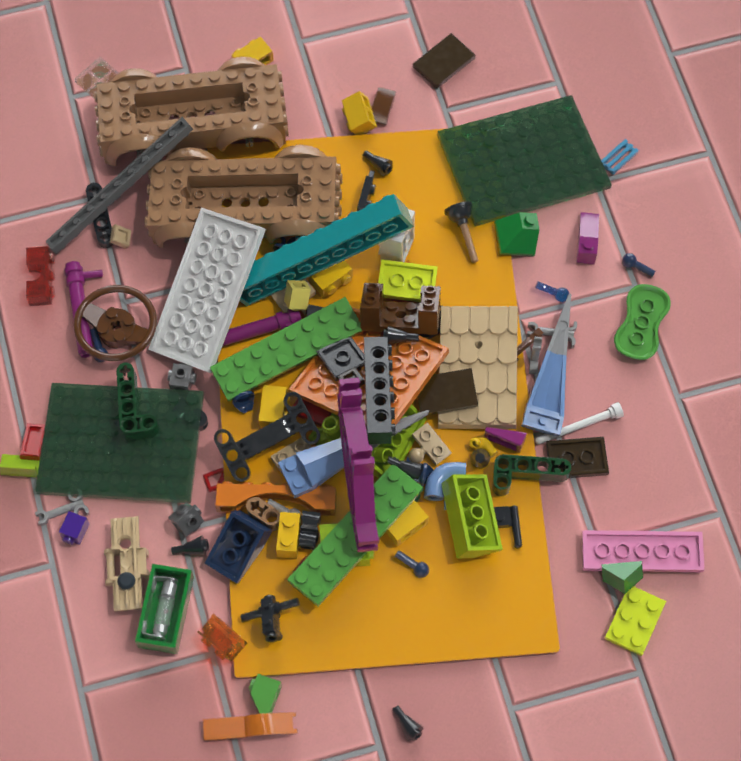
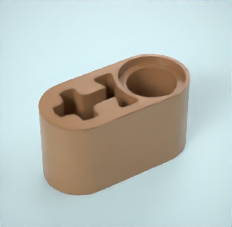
[246,497,280,531]

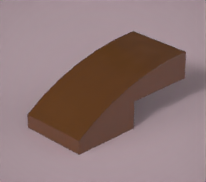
[372,87,396,125]

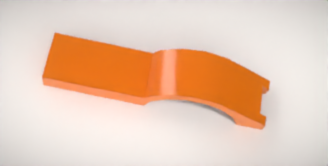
[203,712,297,741]

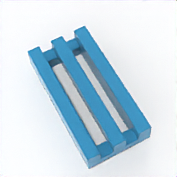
[600,139,639,175]

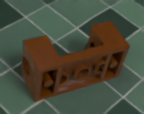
[360,283,441,335]

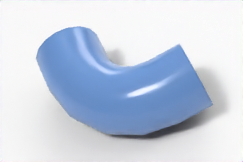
[424,462,466,501]

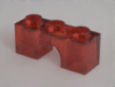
[26,246,55,306]

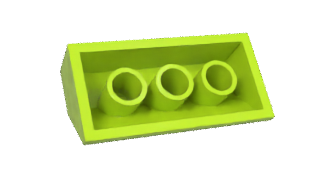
[371,404,427,478]
[441,474,503,559]

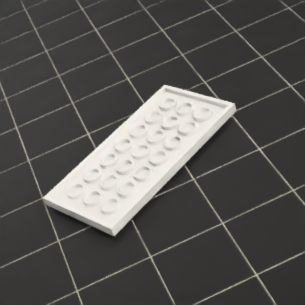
[148,208,266,374]

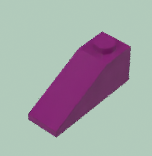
[576,212,599,265]

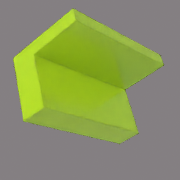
[0,454,42,478]

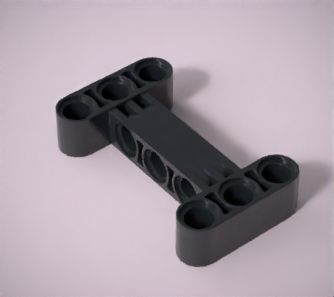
[214,392,320,482]

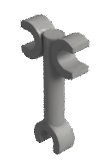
[527,321,577,348]
[529,336,542,375]
[35,489,89,526]

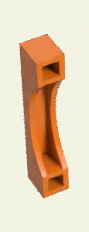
[215,481,336,516]

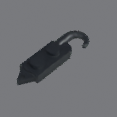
[357,170,376,211]

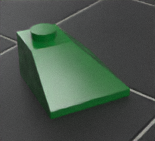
[494,212,540,256]

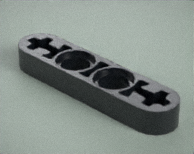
[86,183,114,248]

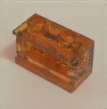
[198,613,247,662]

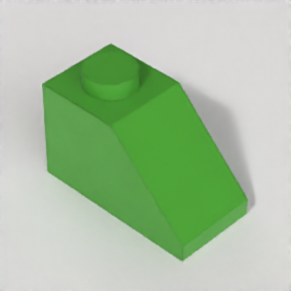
[249,674,282,714]

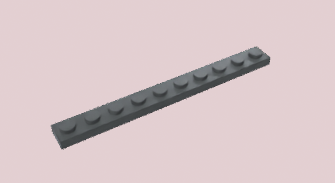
[46,117,193,254]

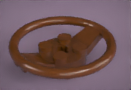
[73,285,157,361]

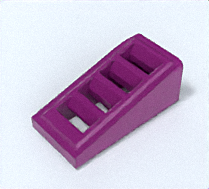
[484,427,527,453]

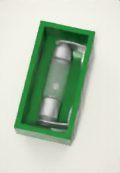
[135,564,194,654]

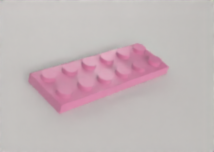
[582,530,704,572]

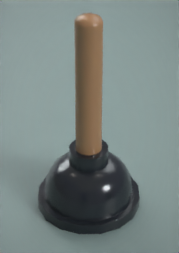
[444,201,478,263]

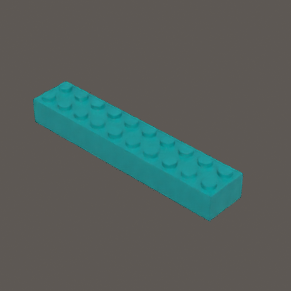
[239,194,414,306]

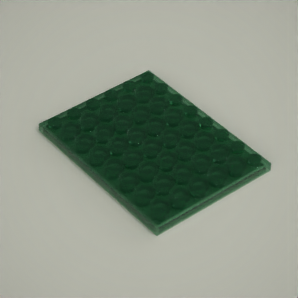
[437,95,612,226]
[35,383,204,503]

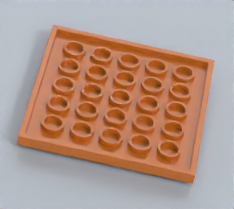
[289,307,449,429]

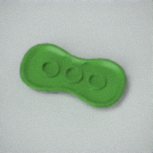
[614,284,671,360]

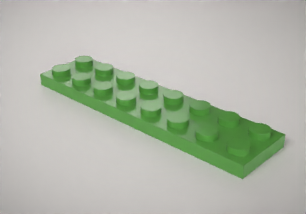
[210,297,363,402]
[287,465,423,607]

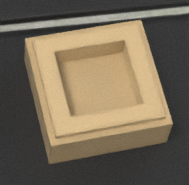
[110,224,131,249]

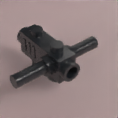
[241,595,300,642]

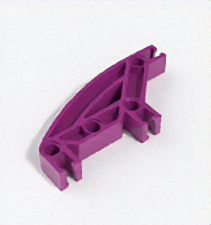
[337,378,379,552]

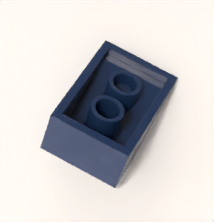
[205,510,273,584]

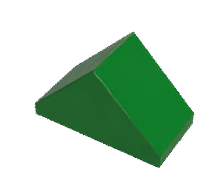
[602,561,643,594]

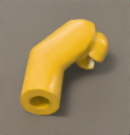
[469,437,498,458]

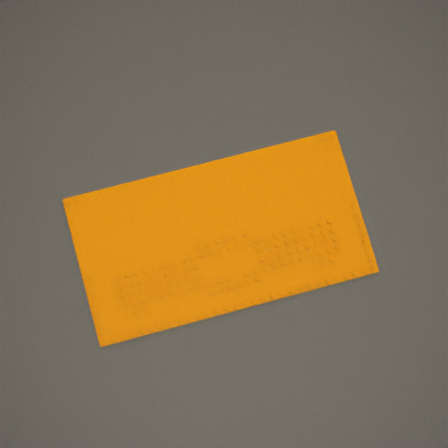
[207,125,560,679]

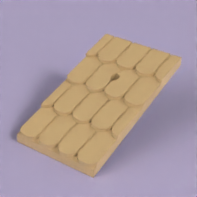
[438,306,518,429]

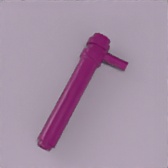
[64,261,103,358]
[222,309,301,347]

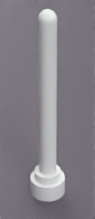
[535,402,624,445]

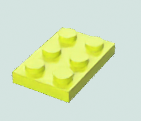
[378,259,438,302]
[605,587,666,656]

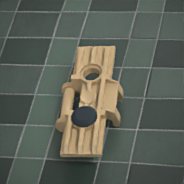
[104,516,150,612]

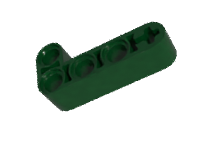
[116,362,160,439]
[492,454,572,496]

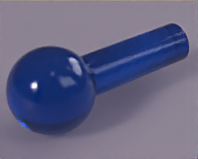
[535,281,570,302]

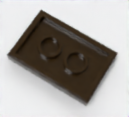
[413,33,476,89]
[417,368,478,415]
[546,436,609,478]

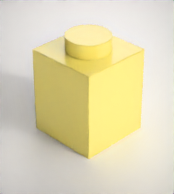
[284,280,311,311]

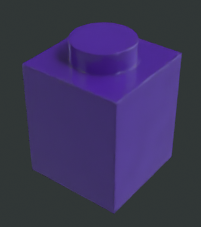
[59,511,90,545]

